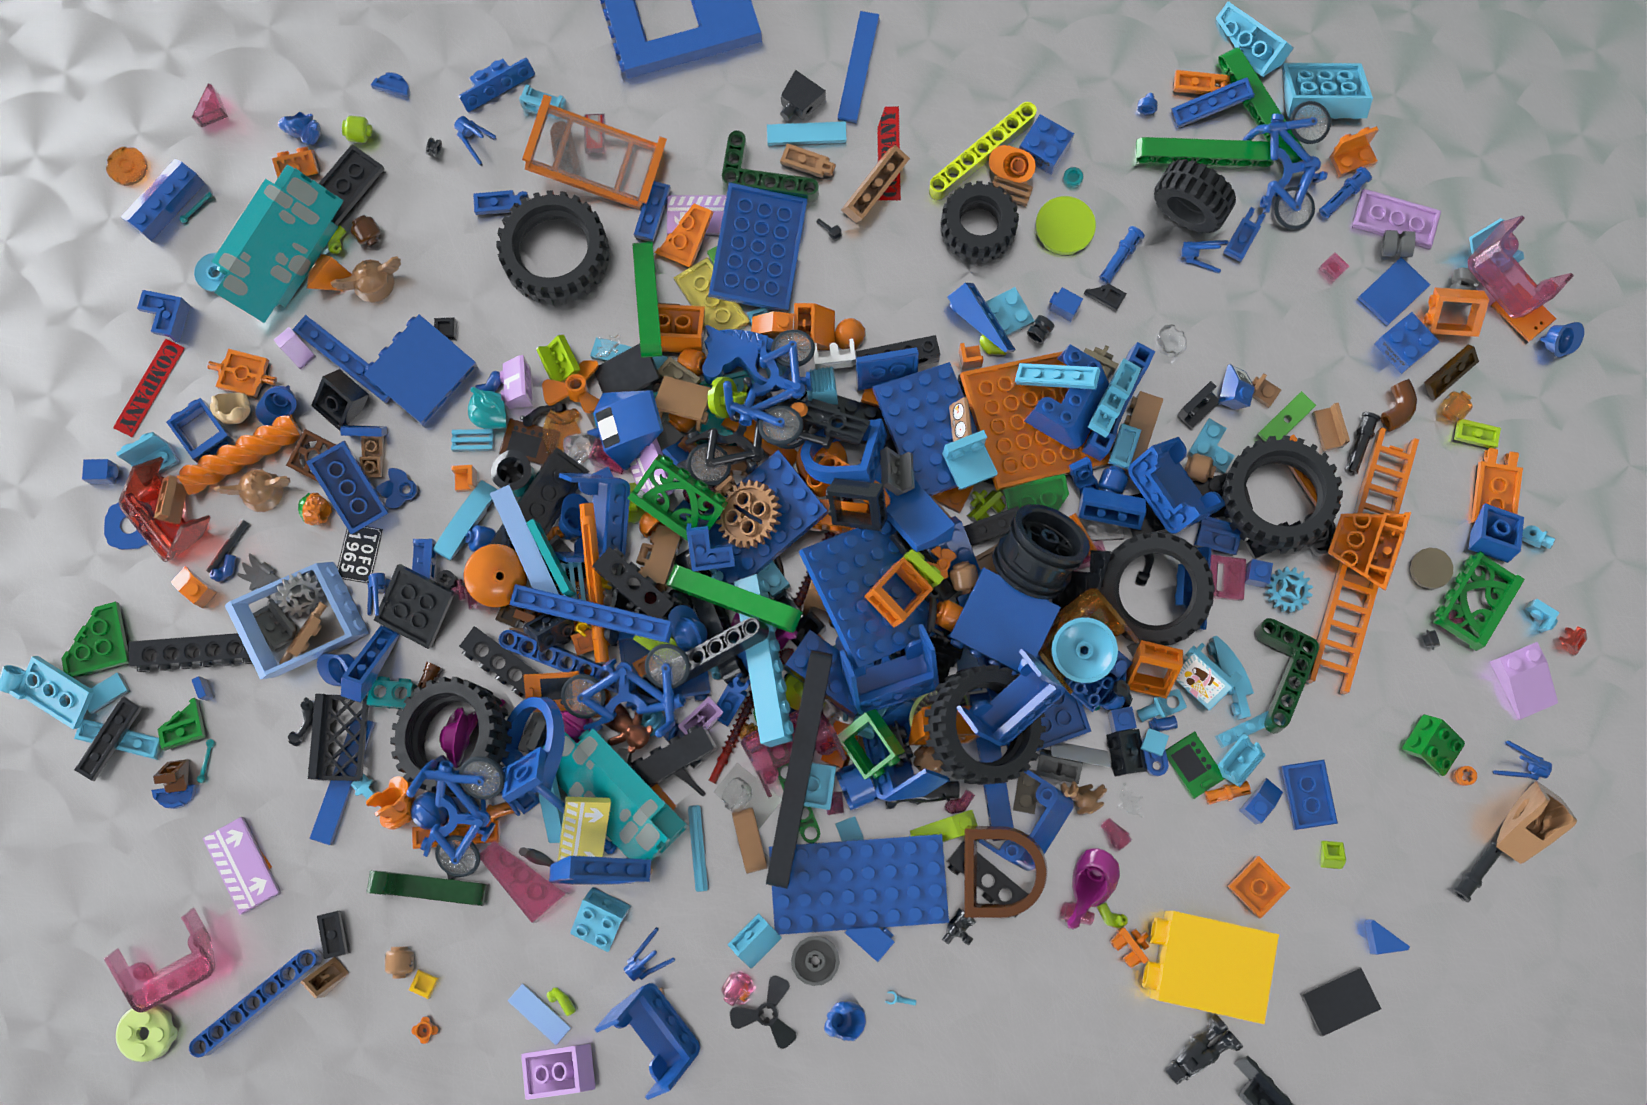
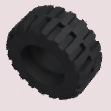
[1154,159,1236,233]
[940,181,1019,263]

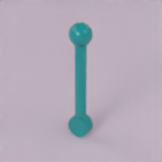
[179,192,213,223]
[197,739,216,783]

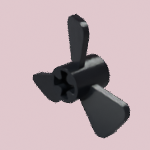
[730,975,797,1049]

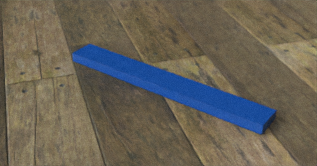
[509,584,674,643]

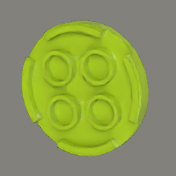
[1035,196,1096,255]

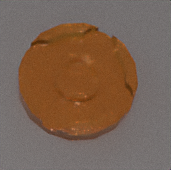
[106,147,148,186]

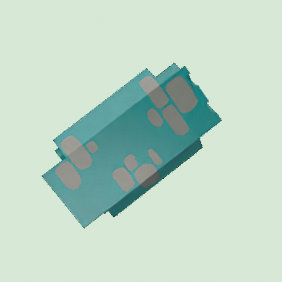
[211,164,344,323]
[543,729,689,861]

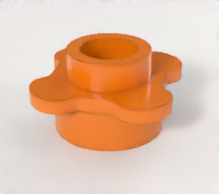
[412,1017,438,1044]

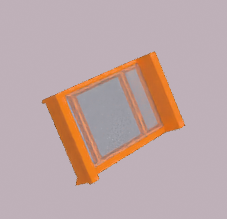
[522,94,667,210]

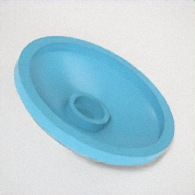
[1052,618,1118,683]

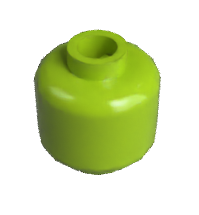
[342,115,373,143]

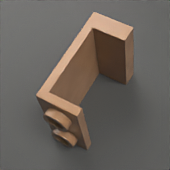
[655,376,712,432]

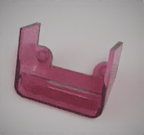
[1468,215,1574,318]
[741,710,847,798]
[104,907,216,1013]

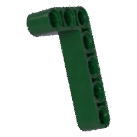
[722,130,819,203]
[1255,618,1319,734]
[366,870,486,906]

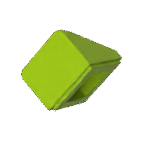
[1321,841,1346,869]

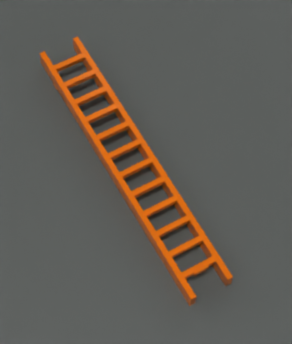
[1306,427,1419,695]

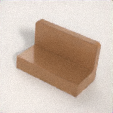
[1312,403,1350,452]
[154,475,187,525]

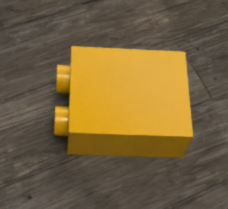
[1142,911,1279,1025]

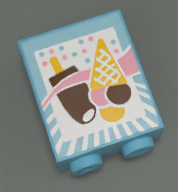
[1176,643,1242,710]

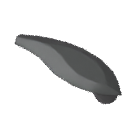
[519,847,554,867]

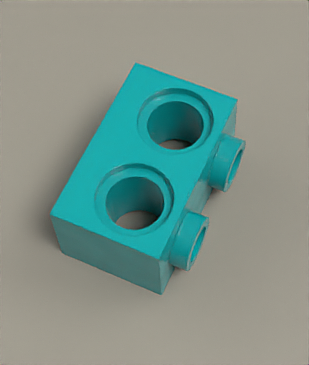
[367,676,417,710]

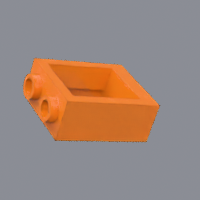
[1423,287,1490,337]
[864,557,933,627]
[1126,640,1183,699]

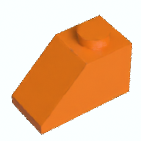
[751,311,794,341]
[171,566,217,608]

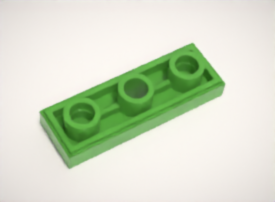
[1258,391,1316,442]

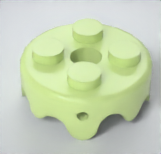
[116,1004,178,1062]

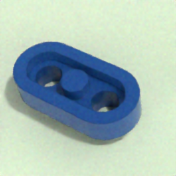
[1142,738,1169,776]

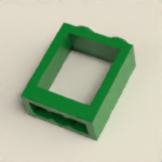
[836,709,905,780]

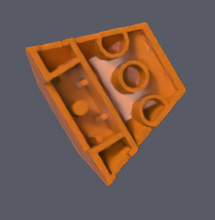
[1328,512,1411,591]

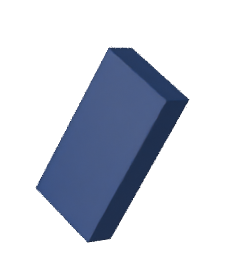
[340,425,387,437]

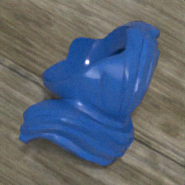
[278,112,320,145]

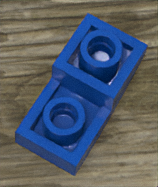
[1069,457,1099,500]

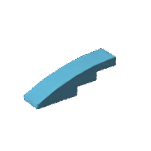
[1088,358,1142,438]
[433,480,498,561]

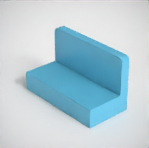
[728,913,782,968]

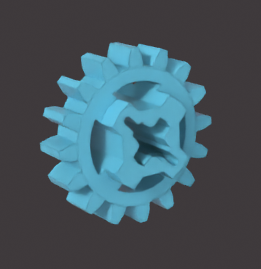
[1265,566,1313,613]

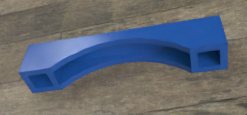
[1082,342,1156,461]

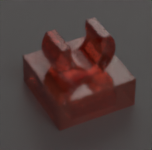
[1559,626,1587,655]

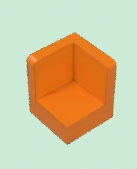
[959,343,984,370]
[451,465,477,492]

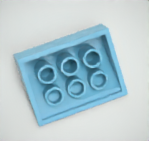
[1282,63,1373,119]

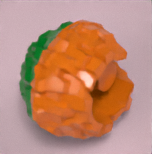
[298,493,332,526]

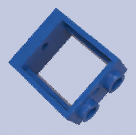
[166,398,234,463]

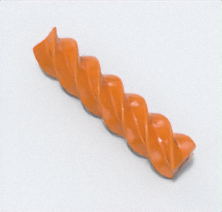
[176,415,302,495]

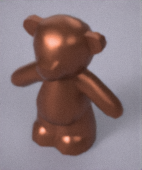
[604,704,654,754]

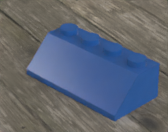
[121,159,205,242]

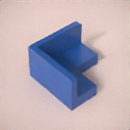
[137,290,190,343]
[686,523,735,571]

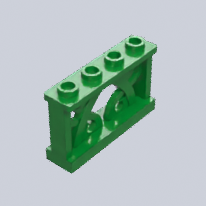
[627,454,728,541]
[1433,552,1525,651]

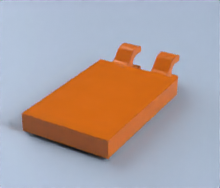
[1471,448,1523,523]

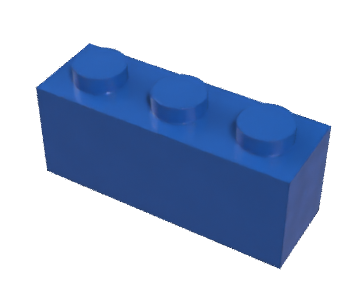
[1078,487,1146,530]

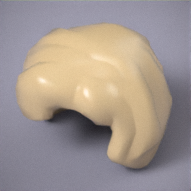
[210,393,250,424]

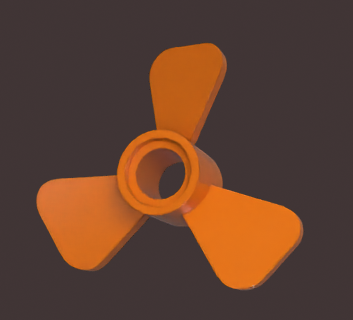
[542,360,600,413]

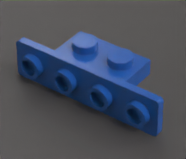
[459,57,535,112]
[1175,547,1211,630]

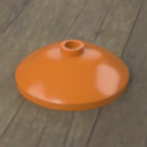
[464,544,527,607]

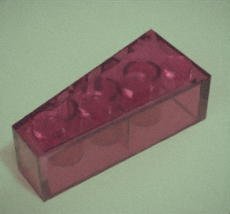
[480,841,569,923]

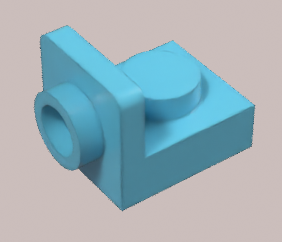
[1525,599,1560,633]

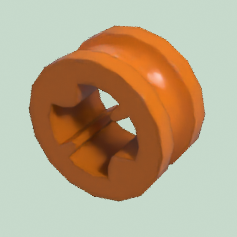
[1454,766,1477,786]

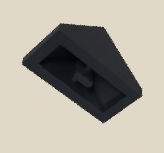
[790,611,826,647]

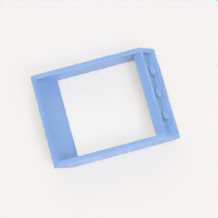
[225,562,369,680]

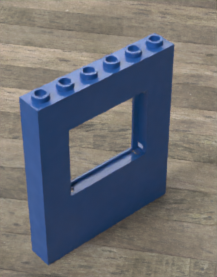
[600,0,762,79]

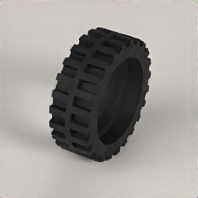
[496,190,609,305]
[1222,435,1343,554]
[1098,532,1215,646]
[924,665,1046,785]
[390,677,512,797]

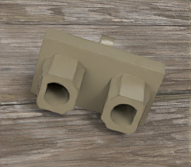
[1084,345,1119,379]

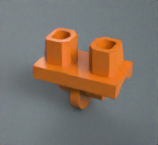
[1110,927,1149,968]

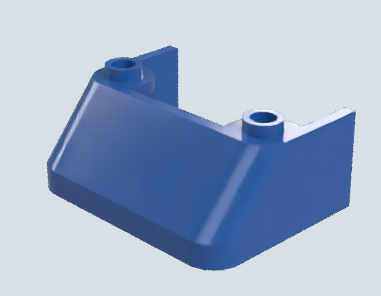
[555,473,630,562]
[840,624,939,715]
[957,649,1065,746]
[862,699,949,801]
[977,770,1074,871]
[594,983,700,1100]

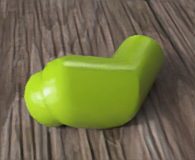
[328,225,347,255]
[979,334,1007,355]
[1097,902,1128,928]
[546,988,576,1016]

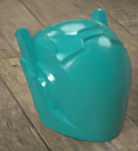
[468,387,506,429]

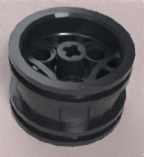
[992,504,1090,600]

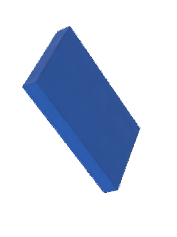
[1358,257,1431,326]
[856,347,918,390]
[1281,759,1338,830]

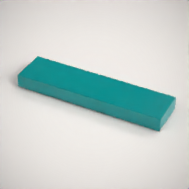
[526,519,576,597]

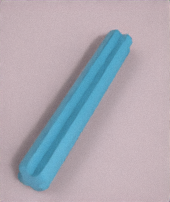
[688,805,708,892]

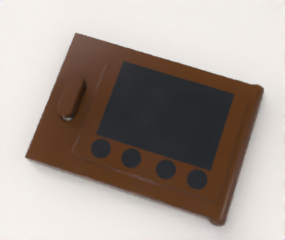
[499,418,561,465]

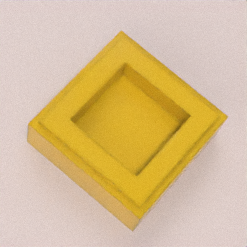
[409,969,439,999]

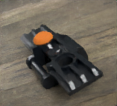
[770,398,871,449]

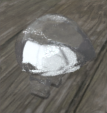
[563,433,597,463]

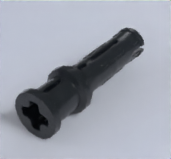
[1345,412,1381,475]
[1452,842,1503,903]

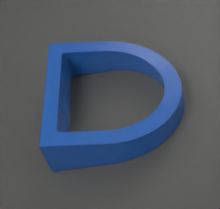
[800,419,887,484]
[501,697,565,793]
[549,856,651,885]

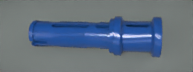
[1319,167,1372,219]
[1099,226,1145,284]

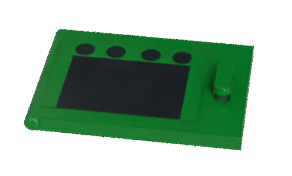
[1166,731,1225,799]

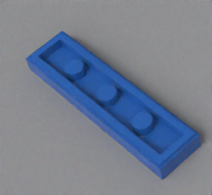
[1171,77,1255,128]

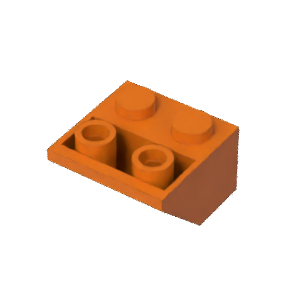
[794,303,835,350]

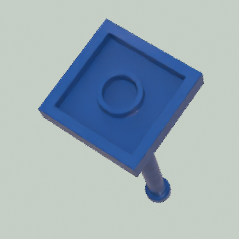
[502,747,617,854]

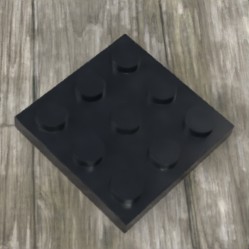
[374,564,455,649]

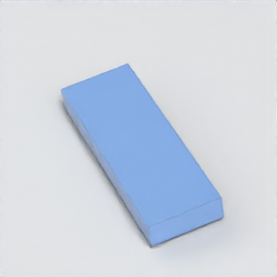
[508,983,572,1045]

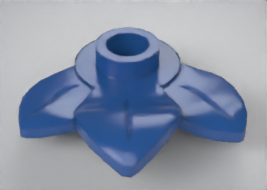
[376,468,417,508]

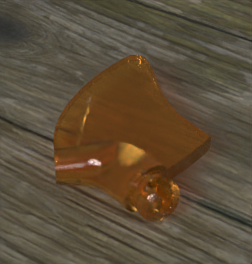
[543,408,581,455]

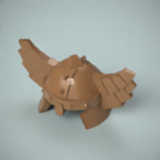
[330,256,401,303]
[214,469,291,512]

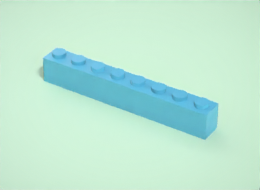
[734,574,794,747]

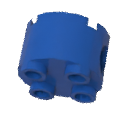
[835,763,879,811]

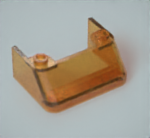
[1038,588,1139,694]

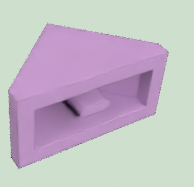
[274,327,316,369]
[678,697,724,735]

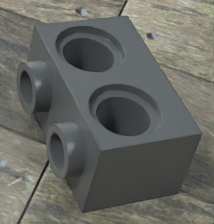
[1036,749,1083,784]

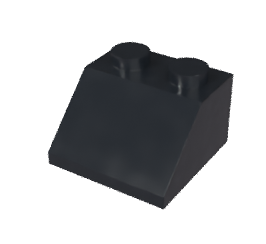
[311,369,369,431]

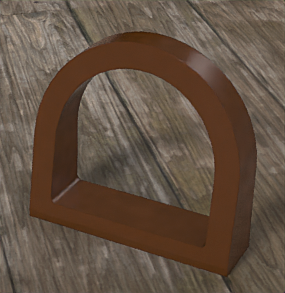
[965,825,1048,918]

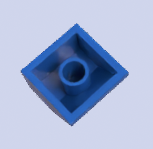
[1469,503,1524,563]

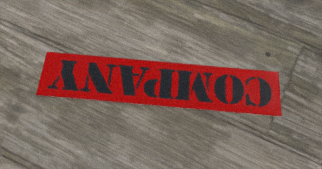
[877,106,901,201]
[113,338,185,437]

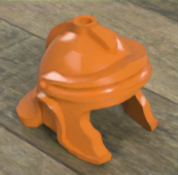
[366,776,415,830]

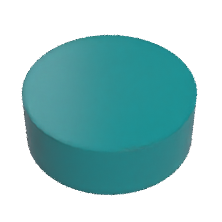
[1063,167,1083,188]

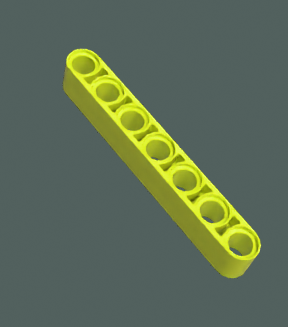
[929,102,1037,200]

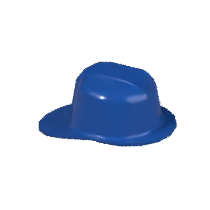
[1541,322,1584,357]
[255,385,297,426]
[558,493,589,540]
[668,605,707,653]
[317,653,355,686]

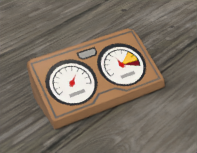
[949,397,972,442]

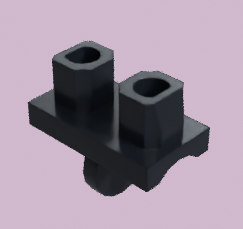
[930,630,964,667]

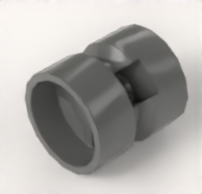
[1382,230,1416,258]
[1450,268,1481,305]

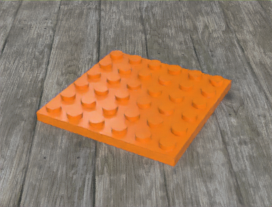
[960,351,1110,491]

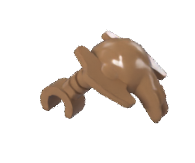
[1060,781,1107,814]

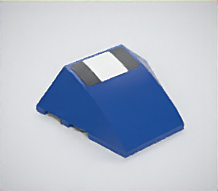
[593,390,663,471]

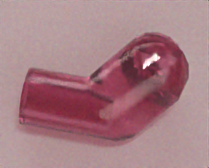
[945,790,975,814]

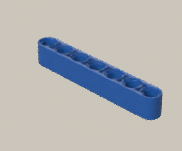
[498,630,637,694]
[969,692,1014,841]
[189,949,322,1058]

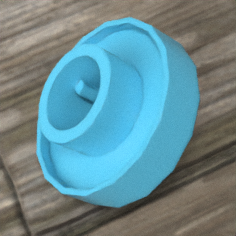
[641,711,666,737]

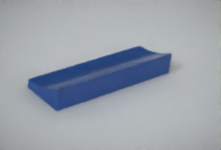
[858,459,955,552]

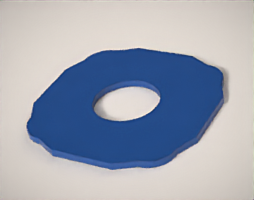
[104,500,155,550]

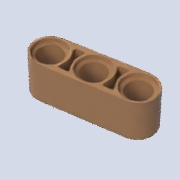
[732,807,768,874]

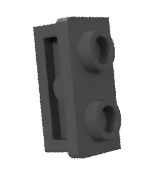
[880,447,914,496]
[253,599,297,651]

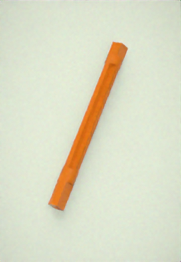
[579,503,609,663]

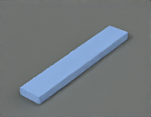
[490,485,559,594]

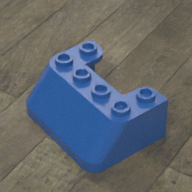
[1024,344,1109,449]

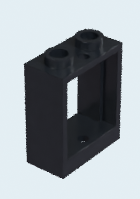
[826,478,887,531]

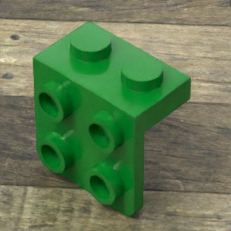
[1402,714,1465,776]

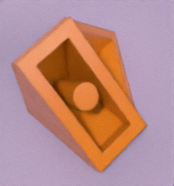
[307,254,352,292]

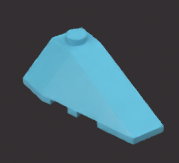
[1216,1,1294,77]

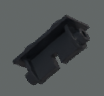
[888,720,914,768]

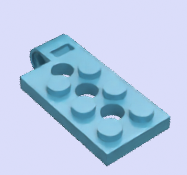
[0,656,95,729]

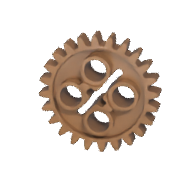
[716,480,782,549]

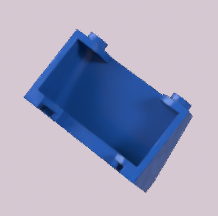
[1128,437,1225,534]

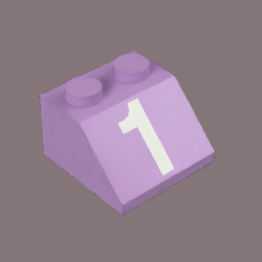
[500,355,533,409]

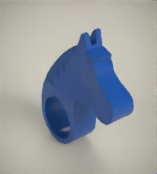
[702,325,792,392]

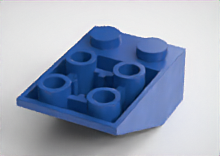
[1064,646,1133,712]

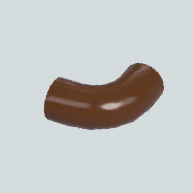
[1381,379,1417,432]

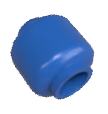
[1098,466,1128,494]
[465,525,496,552]

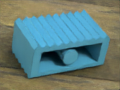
[807,366,838,405]

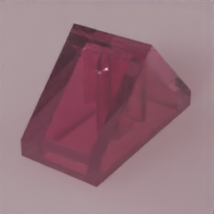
[192,83,228,127]
[589,439,624,474]

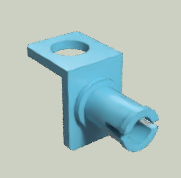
[1137,689,1187,722]

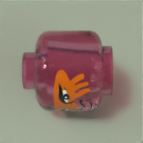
[721,971,754,1006]

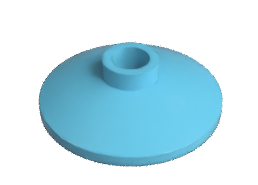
[194,253,225,292]

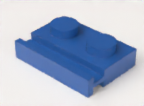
[1194,517,1241,555]

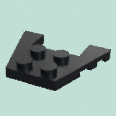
[1052,550,1111,614]

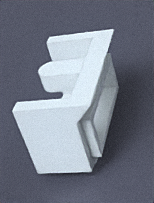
[814,339,856,369]

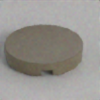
[1410,547,1453,590]

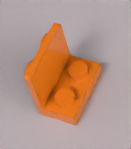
[1330,126,1379,178]

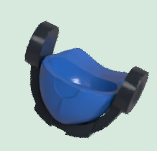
[1099,671,1133,710]

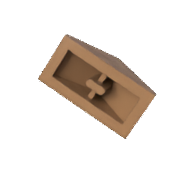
[301,957,349,999]

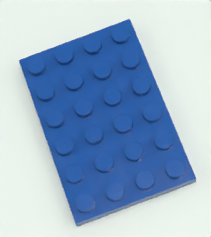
[708,183,807,313]
[873,362,977,496]
[697,450,828,586]

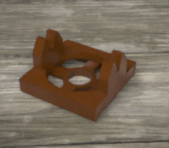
[286,429,336,482]

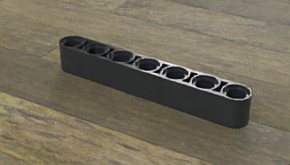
[676,549,749,684]
[636,618,769,699]

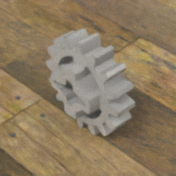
[275,572,324,617]

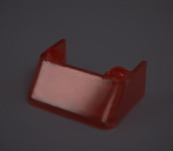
[119,457,211,562]

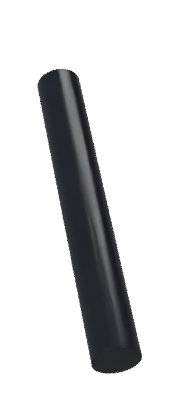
[206,519,249,573]

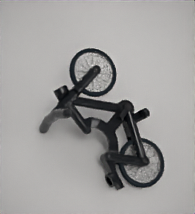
[685,377,809,486]

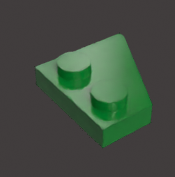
[157,698,206,751]

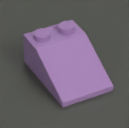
[1490,642,1558,720]
[521,1044,595,1100]

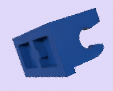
[412,539,437,581]

